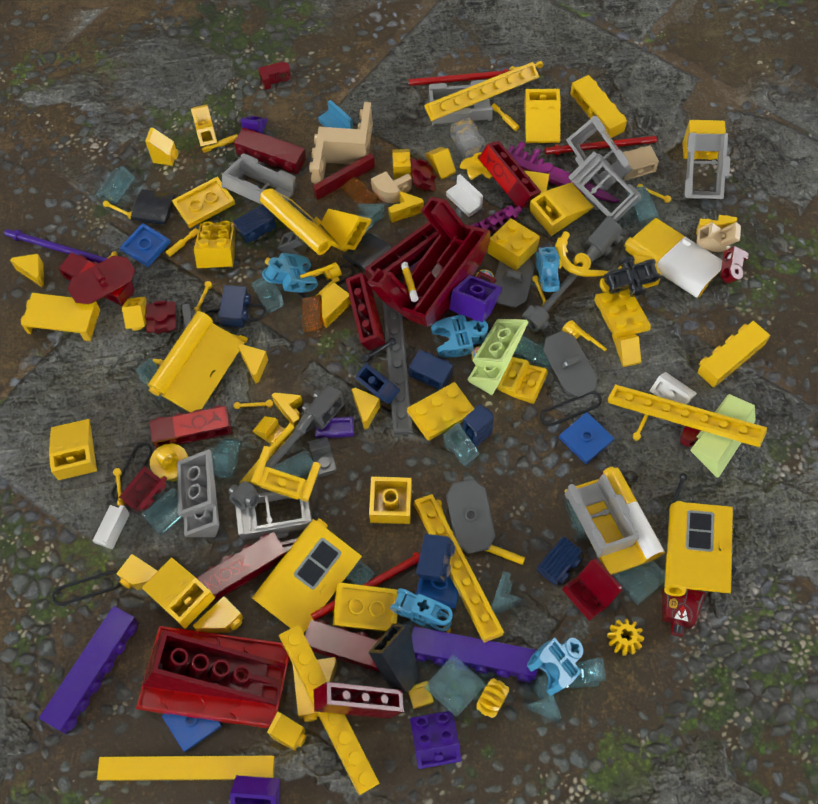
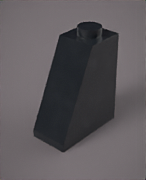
[368,623,419,693]

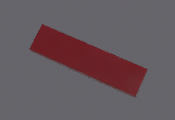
[312,153,375,200]

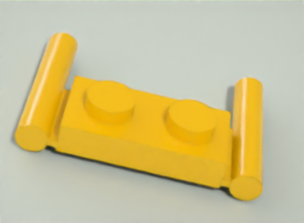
[250,446,321,502]

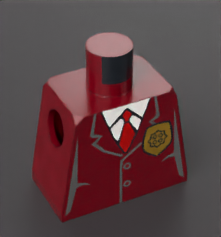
[662,587,706,637]

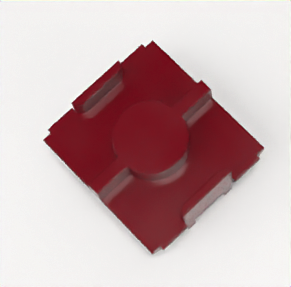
[410,158,437,192]
[145,300,176,334]

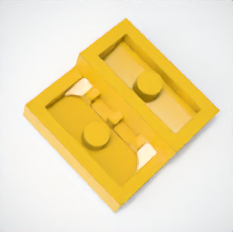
[497,357,548,404]

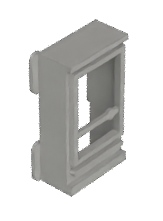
[429,80,493,126]
[566,116,633,191]
[684,133,730,199]
[568,152,641,222]
[222,154,296,204]
[564,474,639,558]
[235,491,312,541]

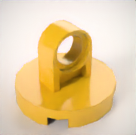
[150,443,189,482]

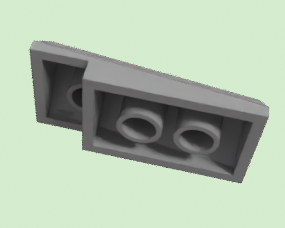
[177,449,219,537]

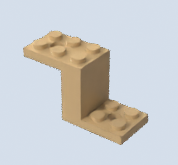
[309,102,373,185]

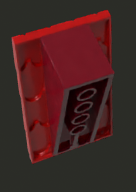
[136,626,289,728]

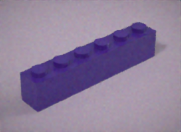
[39,606,139,734]
[412,626,537,682]

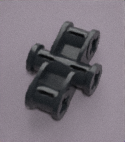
[604,256,661,297]

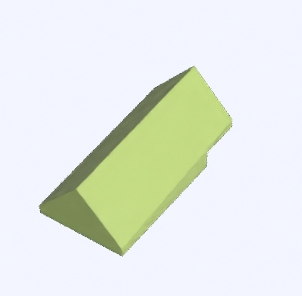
[467,319,528,395]
[690,394,755,477]

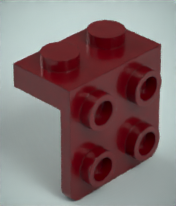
[118,466,167,512]
[561,558,622,621]

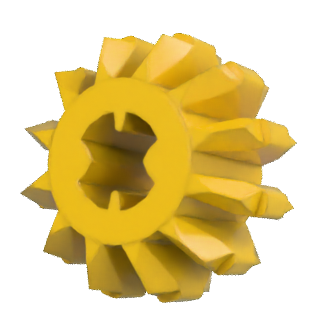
[607,618,644,656]
[477,678,509,718]

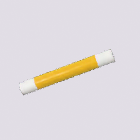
[401,262,418,302]

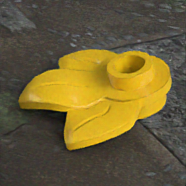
[460,152,492,180]

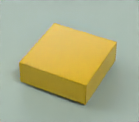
[408,681,434,709]

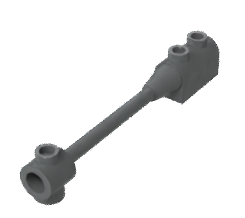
[522,216,623,332]
[229,386,345,510]

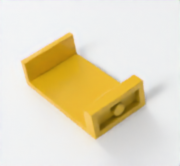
[21,293,100,341]

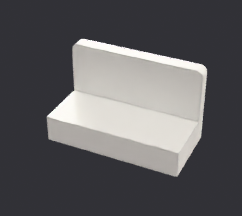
[446,174,483,217]
[650,372,697,405]
[93,505,130,550]

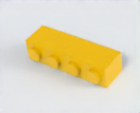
[570,75,627,138]
[697,321,770,388]

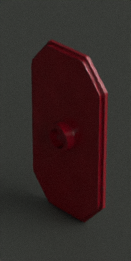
[67,256,135,304]

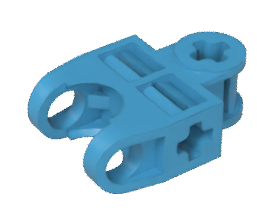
[535,247,560,292]
[262,253,318,293]
[431,315,488,358]
[390,589,453,632]
[527,637,583,696]

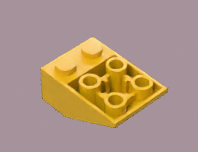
[524,89,561,143]
[530,182,594,236]
[194,221,235,268]
[49,419,97,480]
[142,557,215,629]

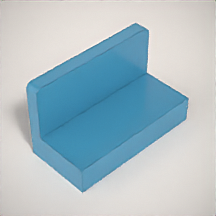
[318,100,353,129]

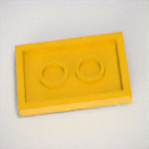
[172,176,235,228]
[594,289,651,338]
[407,382,474,441]
[333,583,398,632]

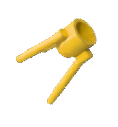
[300,262,342,300]
[562,320,607,351]

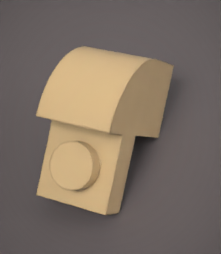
[371,172,412,203]
[697,222,741,252]

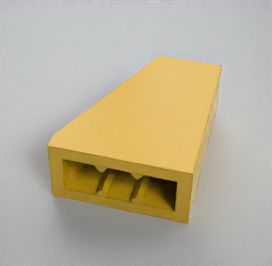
[320,209,372,250]
[293,657,337,722]

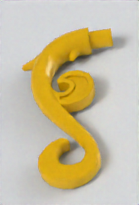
[555,231,610,293]

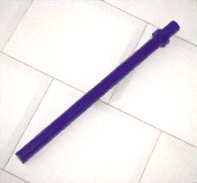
[4,229,108,263]

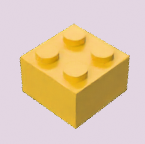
[683,120,726,160]
[487,218,540,271]
[369,477,412,524]

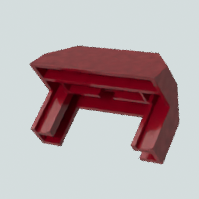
[367,197,490,327]

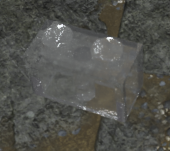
[450,117,485,159]

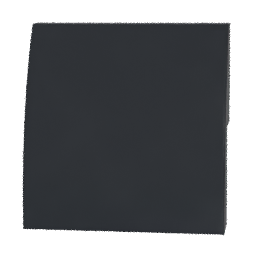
[131,189,176,225]
[342,233,392,272]

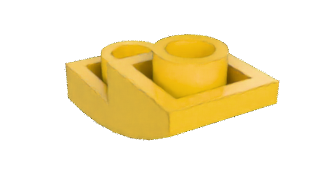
[696,215,737,234]

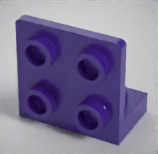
[410,711,461,769]

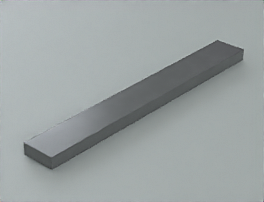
[383,301,413,436]

